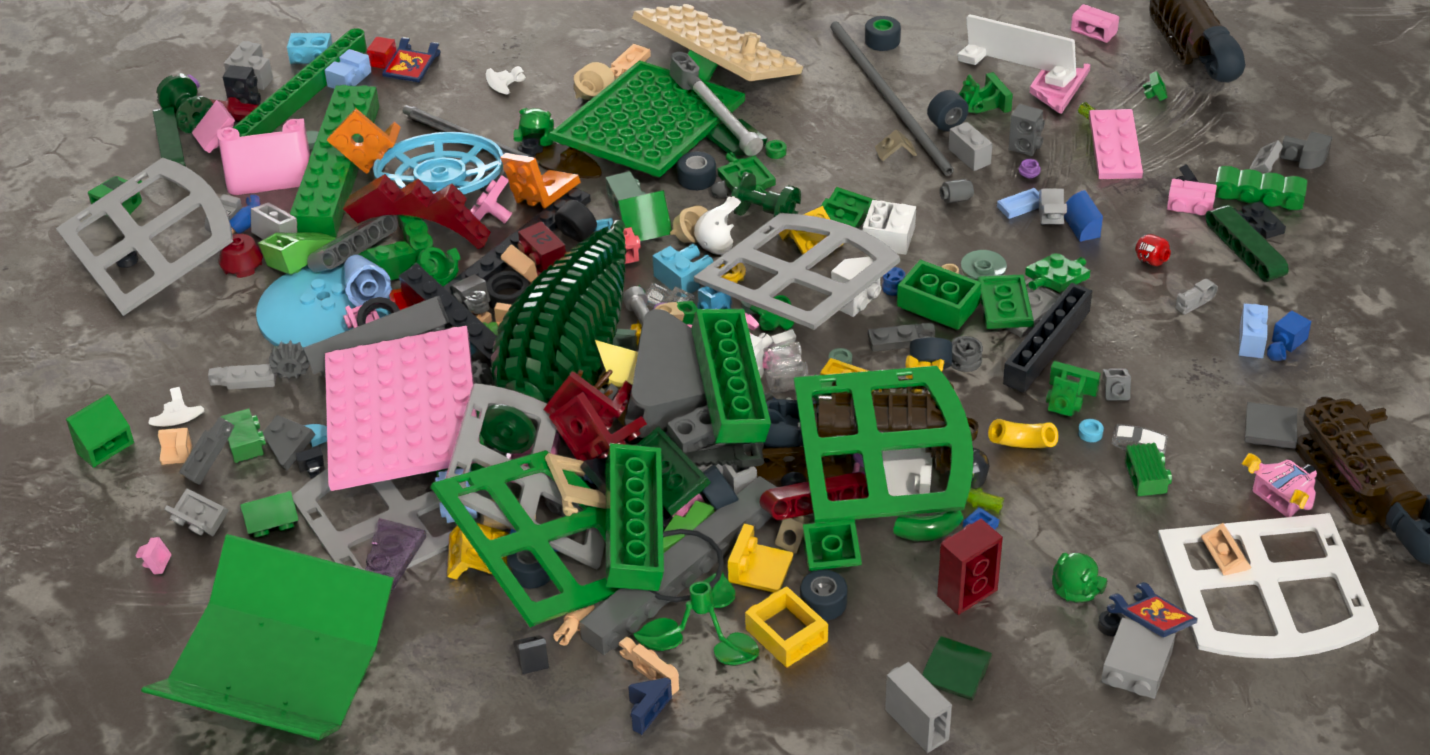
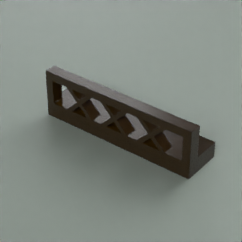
[751,447,853,487]

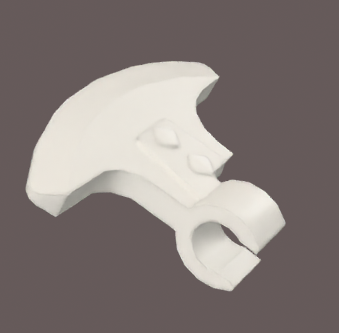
[486,66,526,95]
[148,387,204,427]

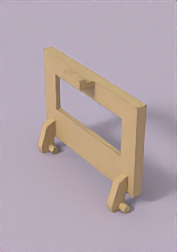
[545,453,606,516]

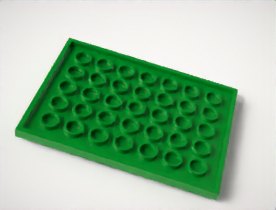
[550,60,745,177]

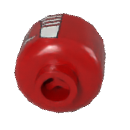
[1135,234,1171,267]

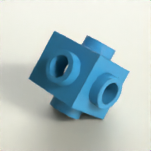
[697,286,732,309]

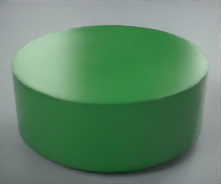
[765,140,787,159]

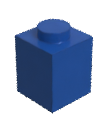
[1272,311,1312,352]

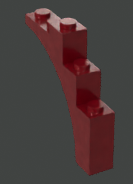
[343,174,491,249]

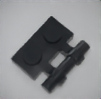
[1233,201,1286,239]

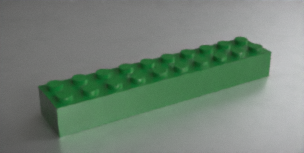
[290,85,379,237]

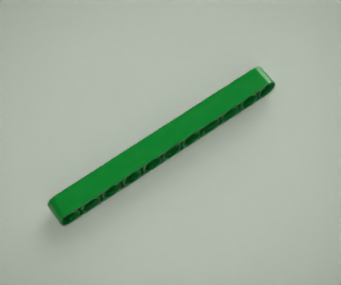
[233,28,367,137]

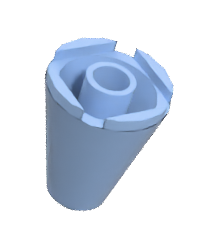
[344,255,391,307]

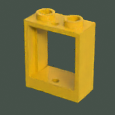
[745,586,828,668]

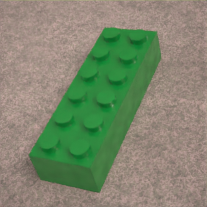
[691,309,771,443]
[606,443,664,591]

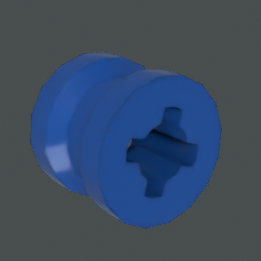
[882,267,905,296]

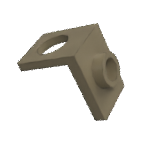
[875,129,917,161]
[775,515,815,554]

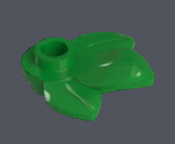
[750,295,794,331]

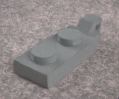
[208,364,277,389]

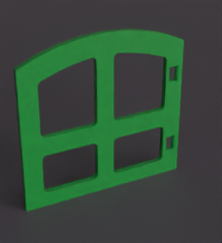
[794,366,973,523]
[430,450,620,627]

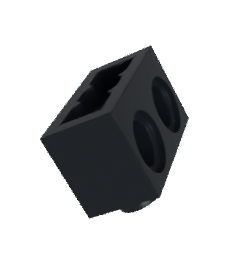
[223,65,261,105]

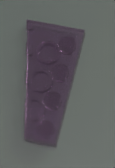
[365,518,426,594]

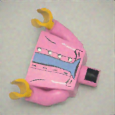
[1241,453,1317,517]

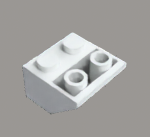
[863,200,916,255]
[831,257,881,317]

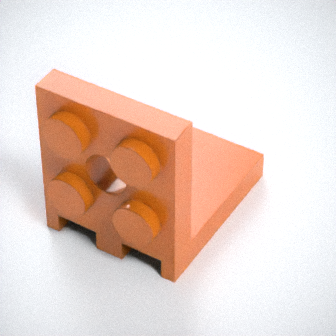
[327,108,401,174]
[500,153,581,208]

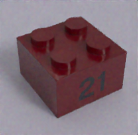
[517,221,566,276]

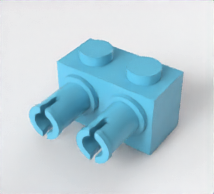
[653,244,714,298]

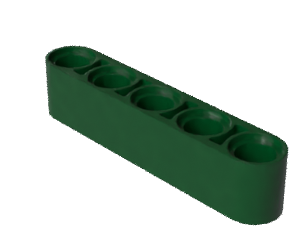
[152,107,186,167]
[1205,205,1289,282]

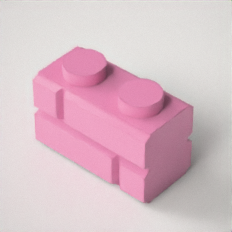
[1071,4,1119,43]
[1167,179,1217,215]

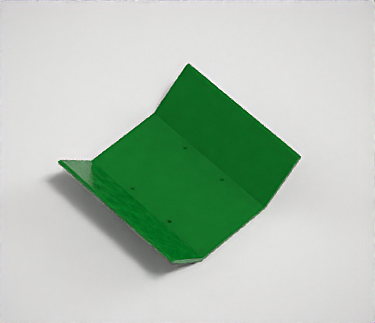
[141,534,394,740]

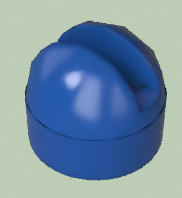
[1267,341,1286,361]

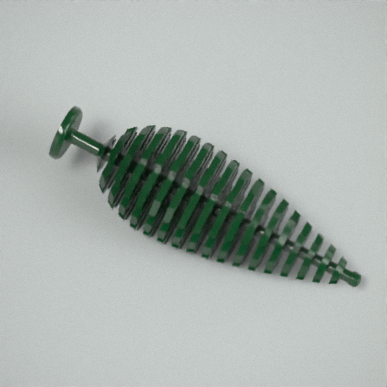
[480,220,626,454]

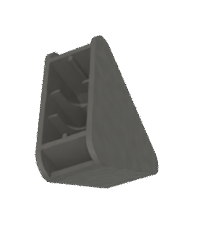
[624,309,707,438]

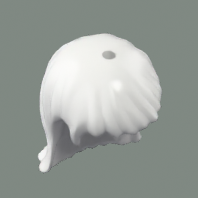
[694,196,741,255]

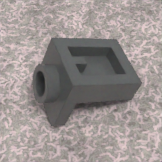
[1103,369,1131,400]

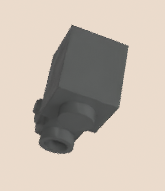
[451,274,491,314]

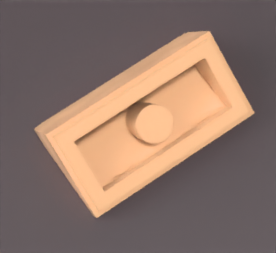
[501,245,537,282]
[1201,523,1251,576]

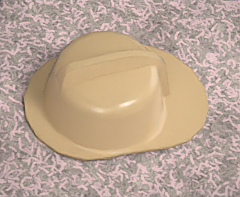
[574,62,615,101]
[670,206,708,243]

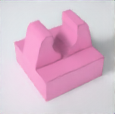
[136,537,172,574]

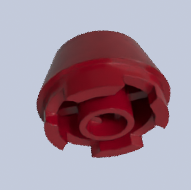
[218,234,263,278]

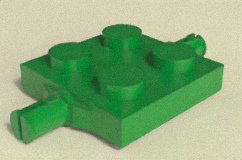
[717,152,776,194]
[1025,253,1091,293]

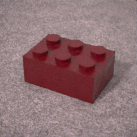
[937,519,1003,615]

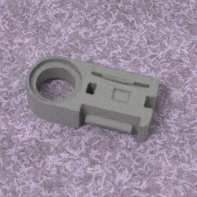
[1175,279,1218,315]

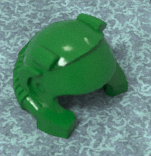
[513,108,555,146]
[412,247,461,287]
[1052,552,1108,603]

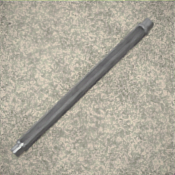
[403,105,539,165]

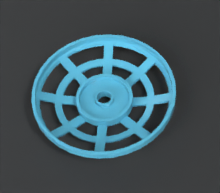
[373,132,503,194]

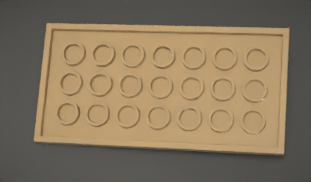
[632,4,803,81]

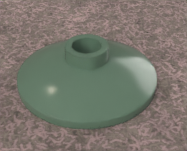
[961,250,1007,280]

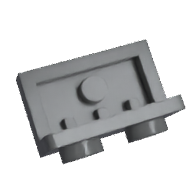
[164,488,229,537]

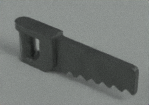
[685,442,764,468]

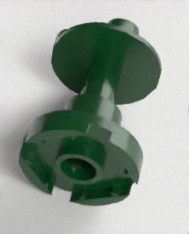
[156,74,213,133]
[731,172,801,217]

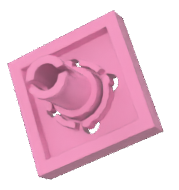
[470,176,512,224]

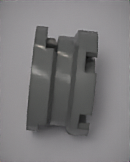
[952,336,983,372]

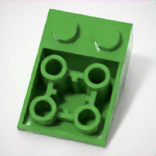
[258,232,336,274]

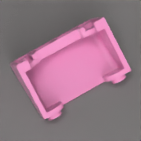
[217,119,311,195]

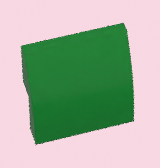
[820,187,875,229]
[618,190,672,241]

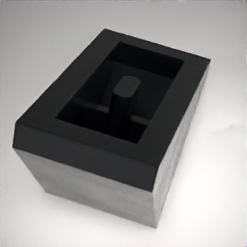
[513,635,549,674]

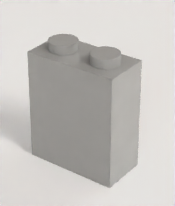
[1101,618,1175,699]
[885,662,952,753]

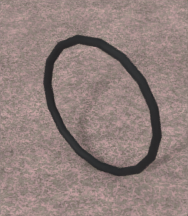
[648,529,724,602]

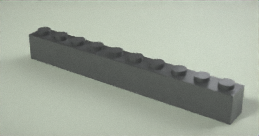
[579,476,778,655]

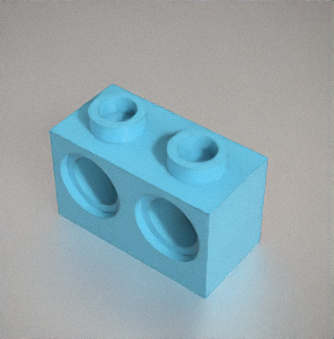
[287,33,332,64]

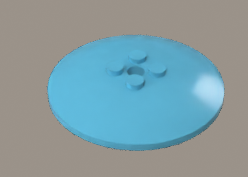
[256,262,392,347]

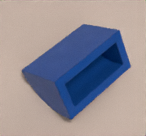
[1064,190,1103,242]

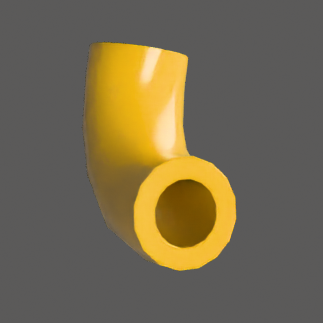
[988,419,1059,448]

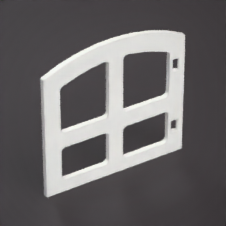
[1158,513,1379,658]

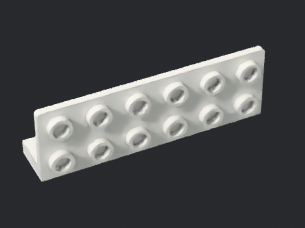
[958,14,1076,87]
[882,391,932,496]

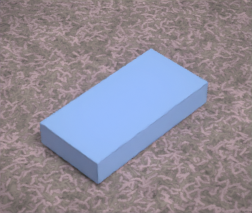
[997,188,1039,219]

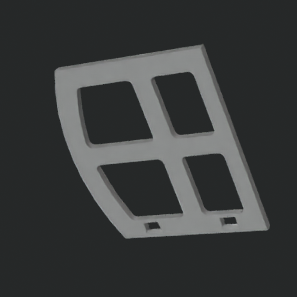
[56,158,233,316]
[694,213,900,330]
[445,383,606,570]
[292,469,493,577]

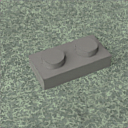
[1249,140,1283,174]

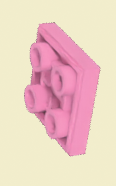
[192,100,235,153]

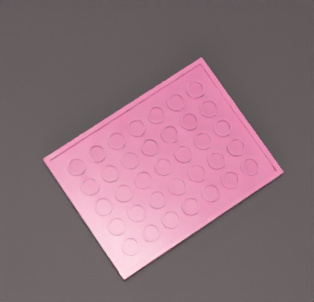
[325,326,480,491]

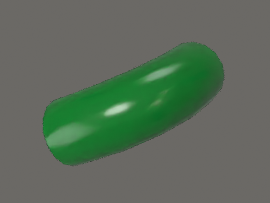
[893,510,963,542]

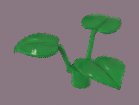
[633,572,759,665]

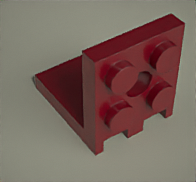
[543,371,632,430]
[549,392,647,461]

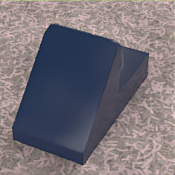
[628,678,672,735]

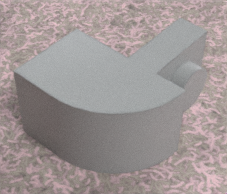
[1039,188,1067,224]

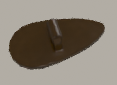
[536,143,602,179]

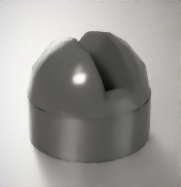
[711,180,728,199]

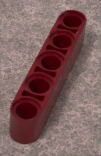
[759,472,869,520]

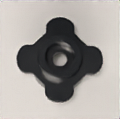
[518,138,543,157]

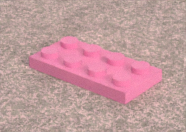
[1089,109,1143,179]

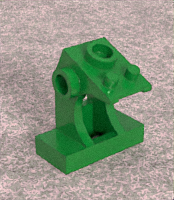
[959,72,1013,114]
[1046,361,1101,417]

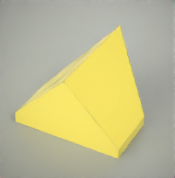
[595,340,638,390]

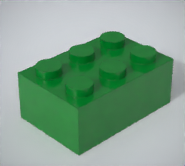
[897,259,982,330]

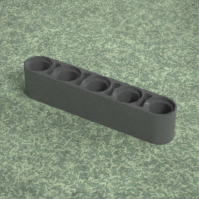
[307,215,397,273]

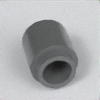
[939,179,974,203]

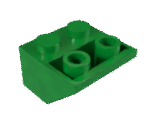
[66,394,134,468]

